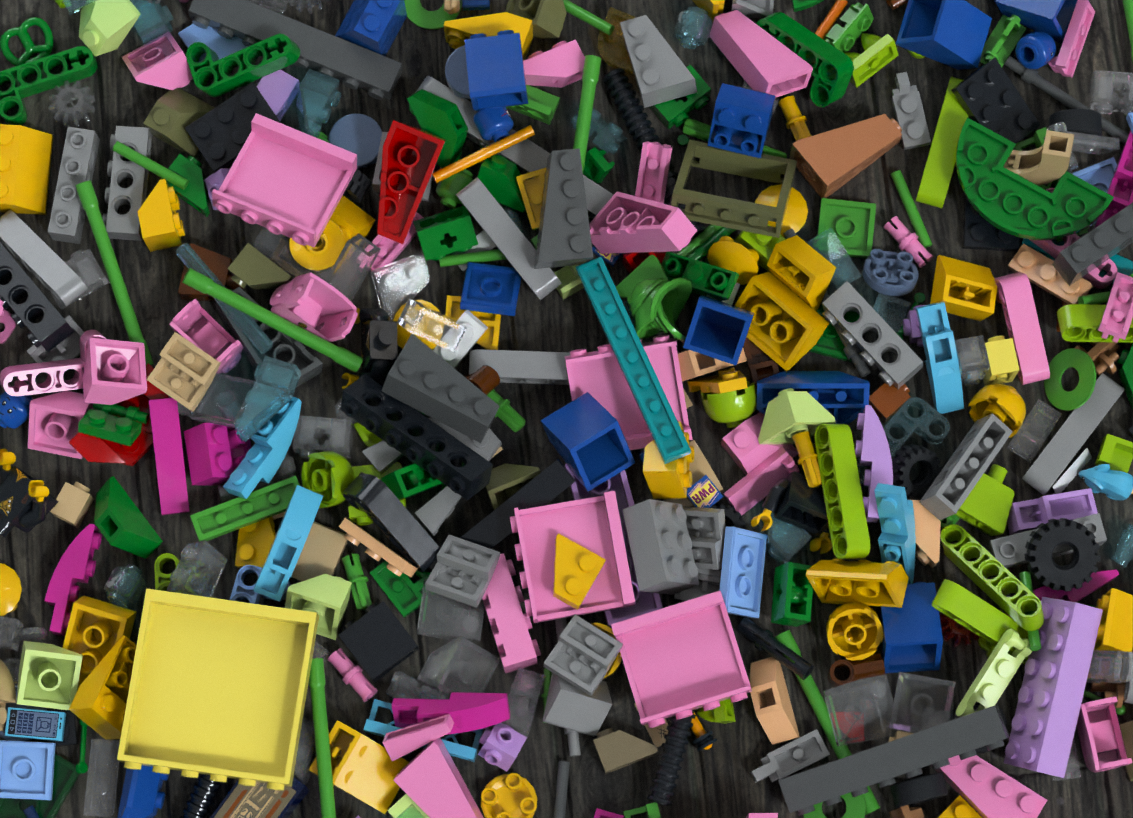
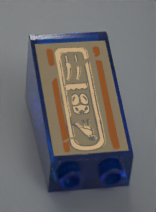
[210,777,310,818]

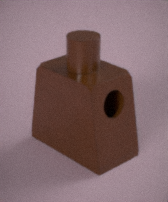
[178,243,245,302]

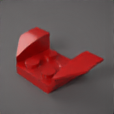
[69,363,169,467]

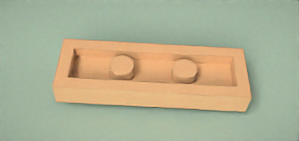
[1008,243,1093,304]
[339,518,418,578]

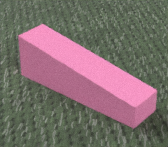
[382,714,454,761]

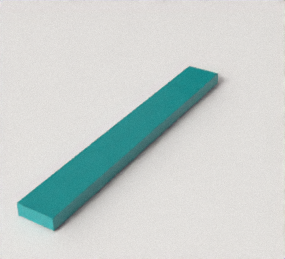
[576,257,691,464]

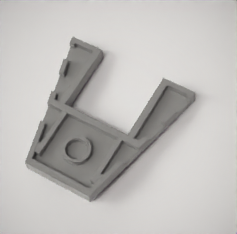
[362,418,502,536]

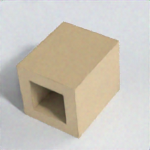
[50,482,94,528]

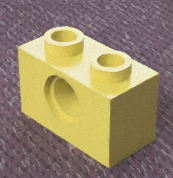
[978,336,1019,386]

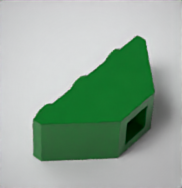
[407,89,468,169]
[661,252,739,301]
[94,476,163,559]

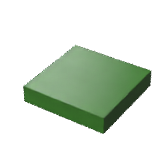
[816,198,876,259]

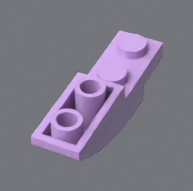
[855,405,893,523]

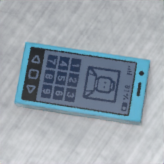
[5,707,66,742]

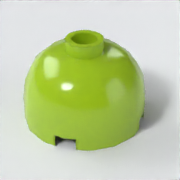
[701,381,757,428]
[301,451,355,508]

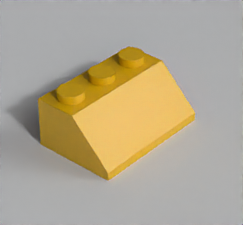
[0,124,53,215]
[734,272,829,371]
[806,558,909,608]

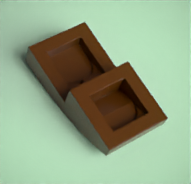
[743,337,780,389]

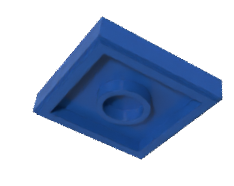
[460,262,521,316]

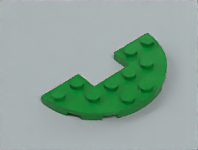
[956,117,1114,240]

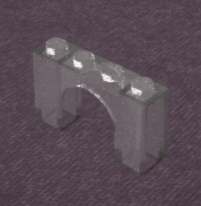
[253,227,381,301]

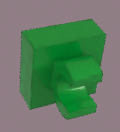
[583,147,615,184]

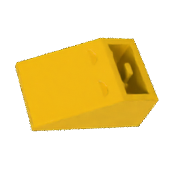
[444,12,533,61]
[69,636,137,740]
[309,720,409,814]

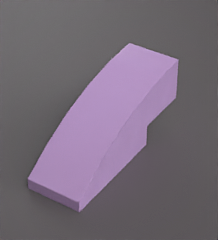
[1007,488,1098,535]

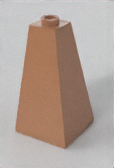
[789,114,902,198]

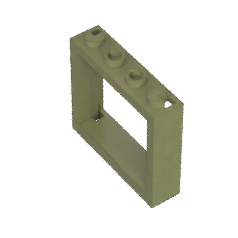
[671,139,797,238]

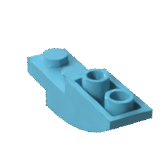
[916,301,964,415]
[223,393,302,499]
[874,483,916,584]
[253,485,323,602]

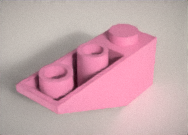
[523,39,585,88]

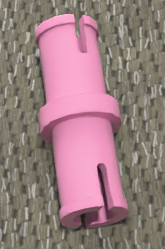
[884,216,933,268]
[327,648,378,702]

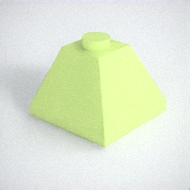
[79,0,141,57]
[758,388,836,444]
[285,574,352,640]
[16,641,83,710]

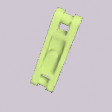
[956,629,1032,718]

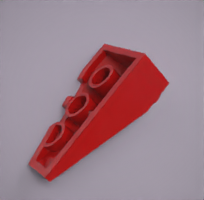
[377,120,445,244]

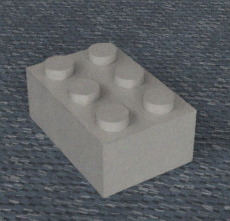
[622,499,699,595]

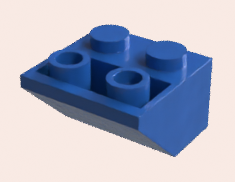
[707,83,776,158]

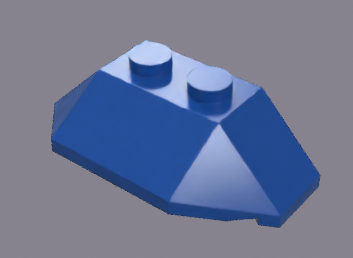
[757,371,870,425]
[117,765,169,818]

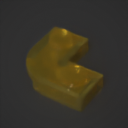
[598,7,635,76]

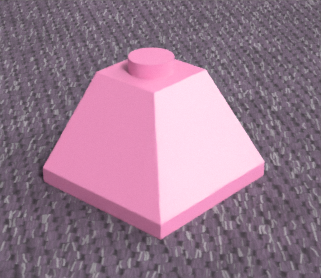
[122,31,193,90]
[83,338,147,405]
[28,391,93,459]
[721,412,798,475]

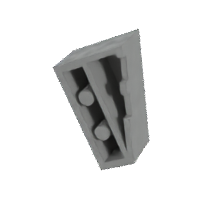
[620,15,697,108]

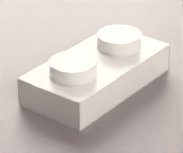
[433,310,488,369]

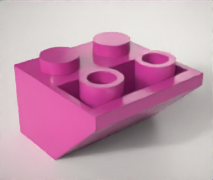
[184,423,251,486]

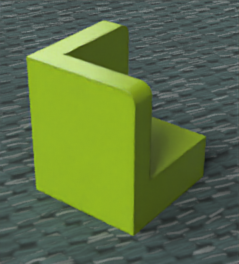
[1095,434,1133,473]

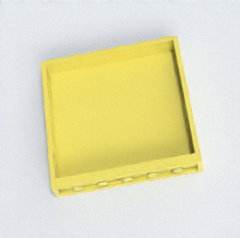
[117,588,319,791]

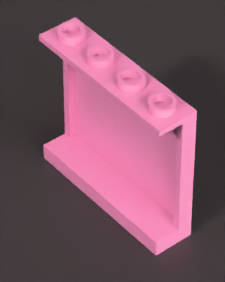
[212,113,357,248]
[564,334,693,450]
[510,491,635,623]
[611,591,752,728]

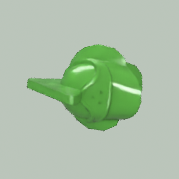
[616,255,692,342]

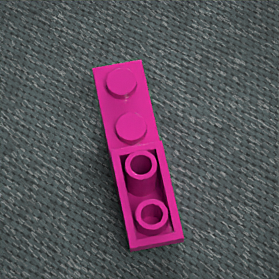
[44,524,102,636]
[391,692,511,735]

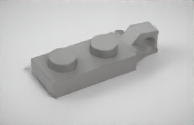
[891,72,931,150]
[751,729,830,783]

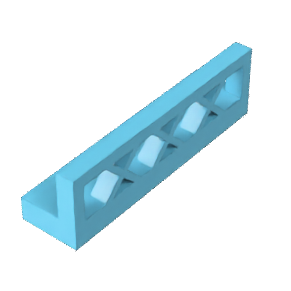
[364,699,484,762]

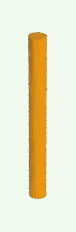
[432,125,535,183]

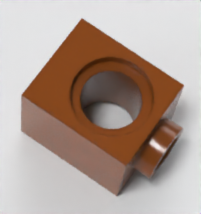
[869,383,911,424]

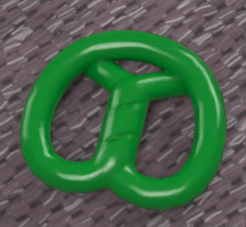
[0,17,53,66]

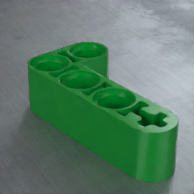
[756,12,854,107]
[186,34,300,97]
[0,46,98,125]

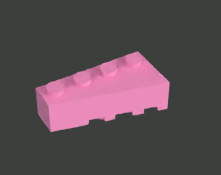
[589,191,697,254]
[482,553,541,674]
[931,755,1047,818]

